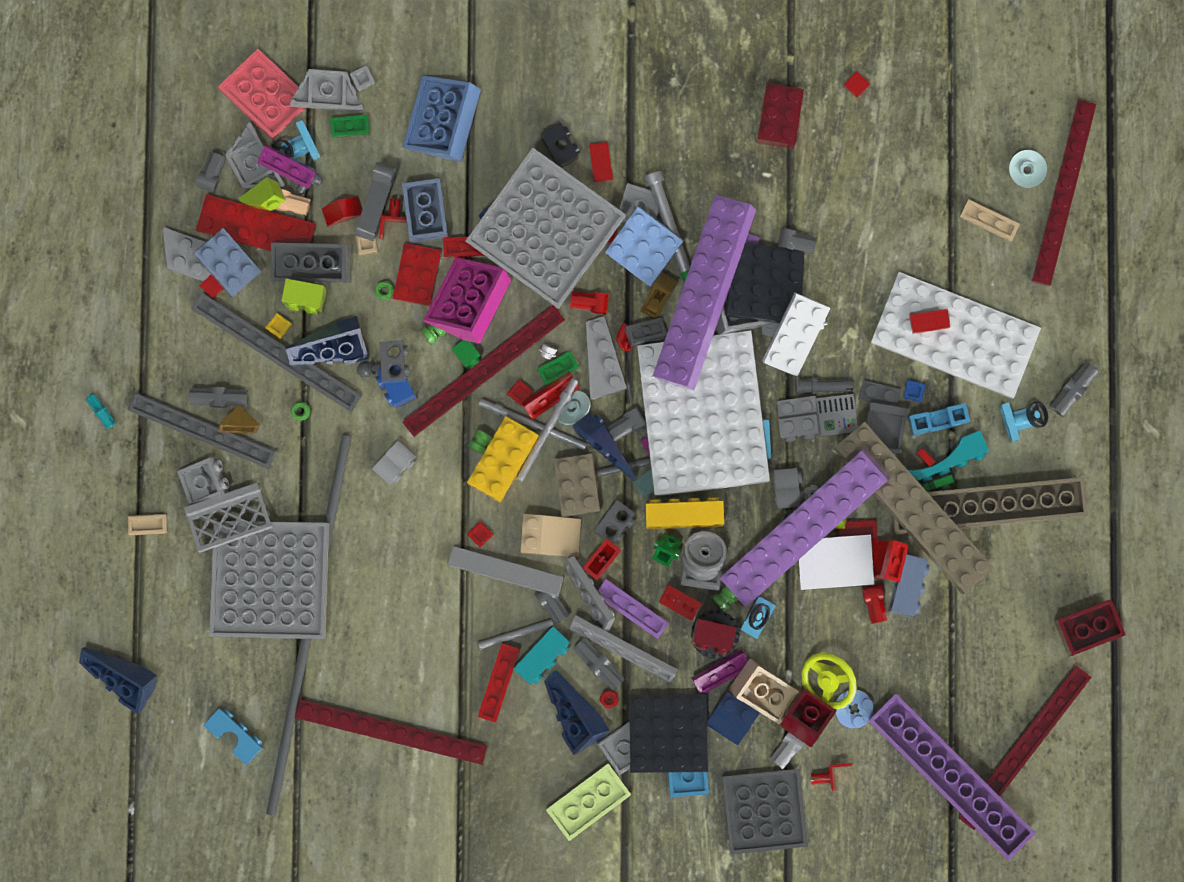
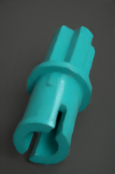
[86,393,116,430]

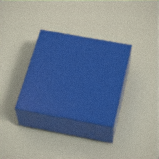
[903,380,926,403]

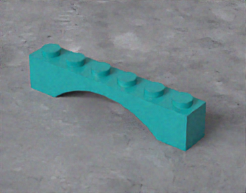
[908,430,989,483]

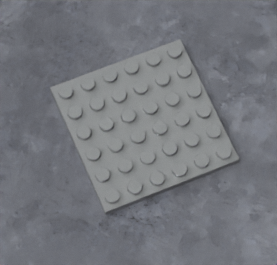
[466,148,626,309]
[209,521,329,639]

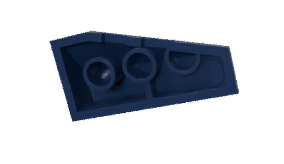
[285,316,369,365]
[572,413,637,482]
[79,647,157,714]
[544,670,609,755]

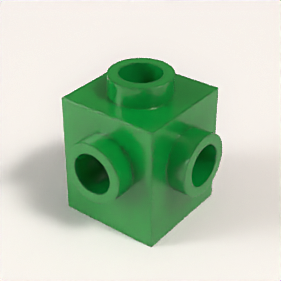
[652,533,682,568]

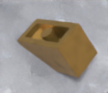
[641,272,678,319]

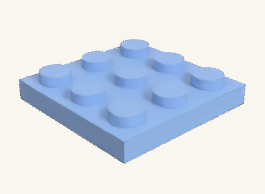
[605,206,685,287]

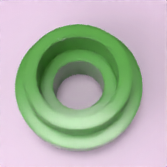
[375,281,394,300]
[291,402,310,421]

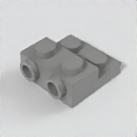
[777,396,821,442]
[177,457,230,506]

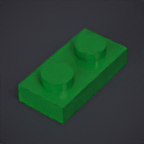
[330,115,370,138]
[537,351,579,386]

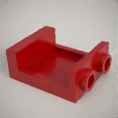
[871,538,909,583]

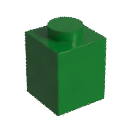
[452,340,481,369]

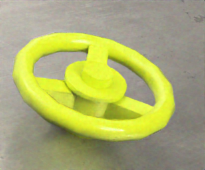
[801,652,856,710]

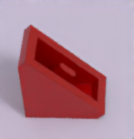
[322,197,362,227]
[583,538,622,580]

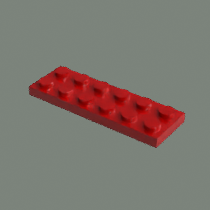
[195,194,316,252]

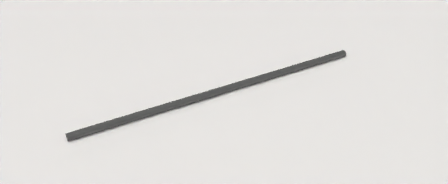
[266,435,351,816]

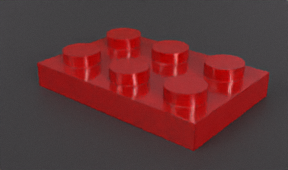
[393,243,442,307]

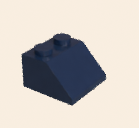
[707,692,760,746]

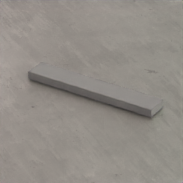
[448,546,564,596]
[569,615,678,682]

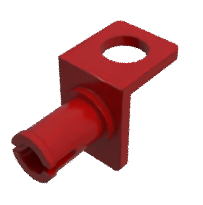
[379,198,407,240]
[811,763,853,791]

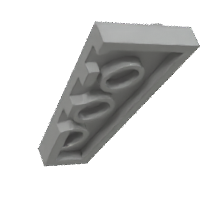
[586,316,627,401]

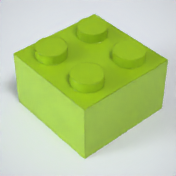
[282,279,327,315]

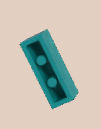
[514,627,570,685]

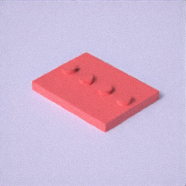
[218,49,306,140]

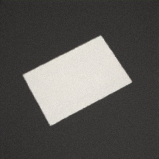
[799,535,874,590]

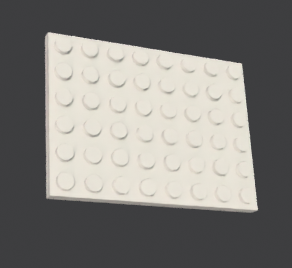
[637,331,770,497]

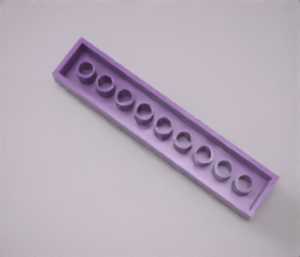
[653,195,756,391]
[720,449,891,607]
[869,694,1036,861]

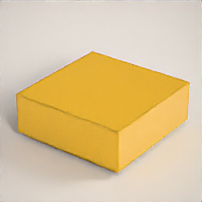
[265,313,292,339]

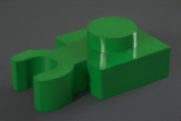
[921,475,954,492]

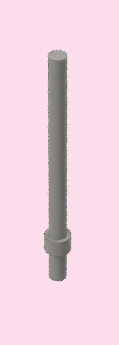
[516,378,578,482]
[479,399,587,450]

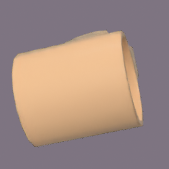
[276,189,311,216]

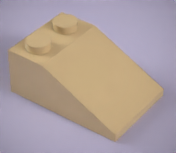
[521,514,581,558]
[728,658,801,724]

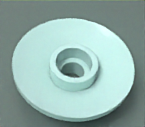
[1009,150,1047,188]
[555,391,590,425]

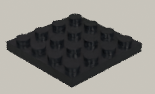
[726,243,804,323]
[629,694,708,773]

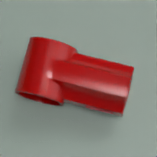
[570,291,609,314]
[862,584,888,624]

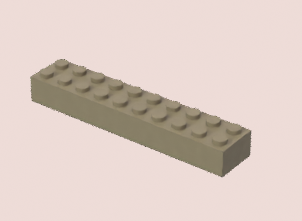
[834,422,994,595]
[891,477,1088,536]

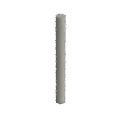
[478,619,554,650]

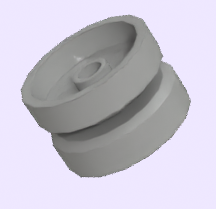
[682,531,726,581]

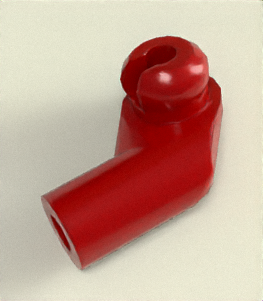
[616,323,633,351]

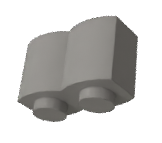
[372,441,416,485]
[773,468,804,509]

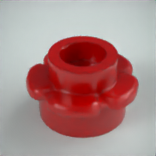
[599,690,619,709]

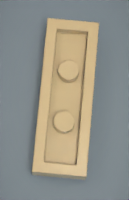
[959,199,1020,242]

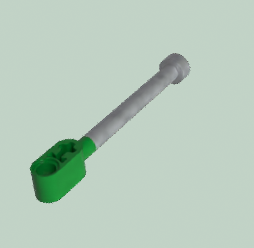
[643,171,690,289]

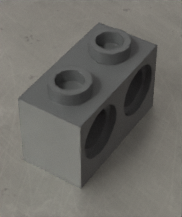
[379,340,409,383]
[594,500,636,544]

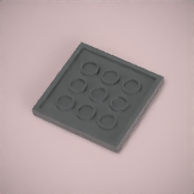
[722,769,808,855]

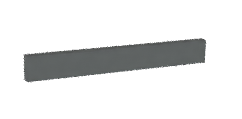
[128,393,276,469]

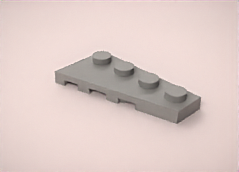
[564,556,615,633]

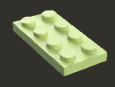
[546,764,631,841]

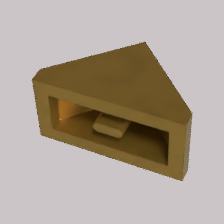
[218,405,259,434]

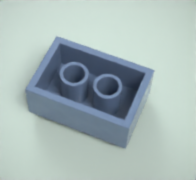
[402,178,448,243]
[193,228,261,297]
[888,555,930,618]

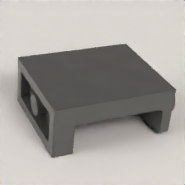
[866,402,909,457]

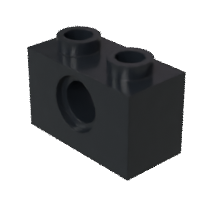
[540,123,580,168]

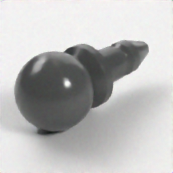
[357,362,381,377]

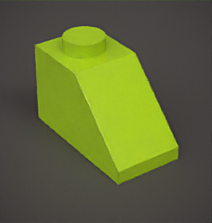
[239,177,286,211]

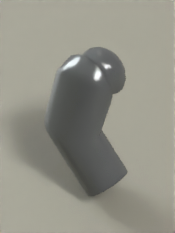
[295,173,323,194]

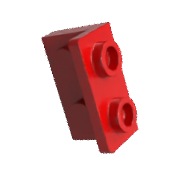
[659,585,702,621]

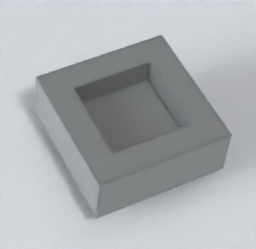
[350,65,375,92]

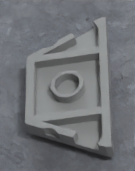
[289,69,363,112]
[225,122,285,189]
[163,227,210,282]

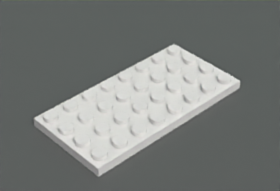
[871,272,1041,399]

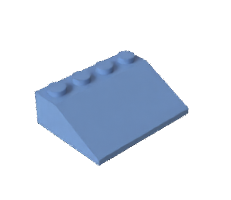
[403,76,481,162]

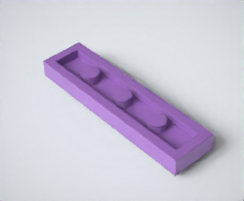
[597,579,669,639]

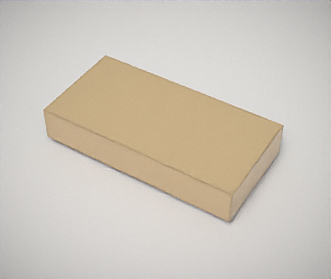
[127,514,168,536]

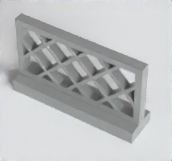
[184,483,272,553]

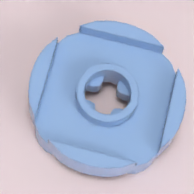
[835,690,873,728]

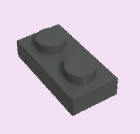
[624,317,667,346]
[858,380,901,407]

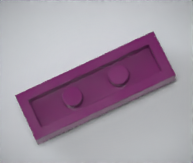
[257,144,317,189]
[691,650,748,694]

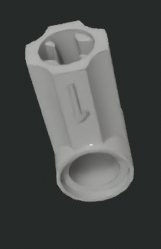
[770,732,805,769]

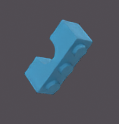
[907,403,970,437]
[203,708,264,765]

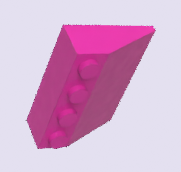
[423,257,511,344]

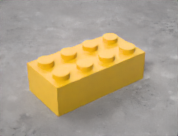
[467,416,539,503]
[645,498,724,529]

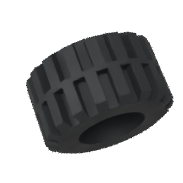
[691,610,740,659]

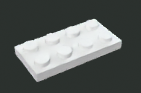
[762,292,830,376]

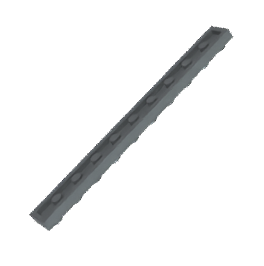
[191,293,362,413]

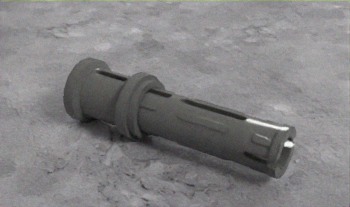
[795,377,854,394]

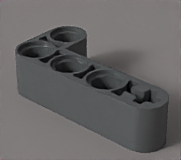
[355,162,396,241]

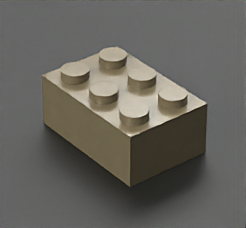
[554,454,600,518]

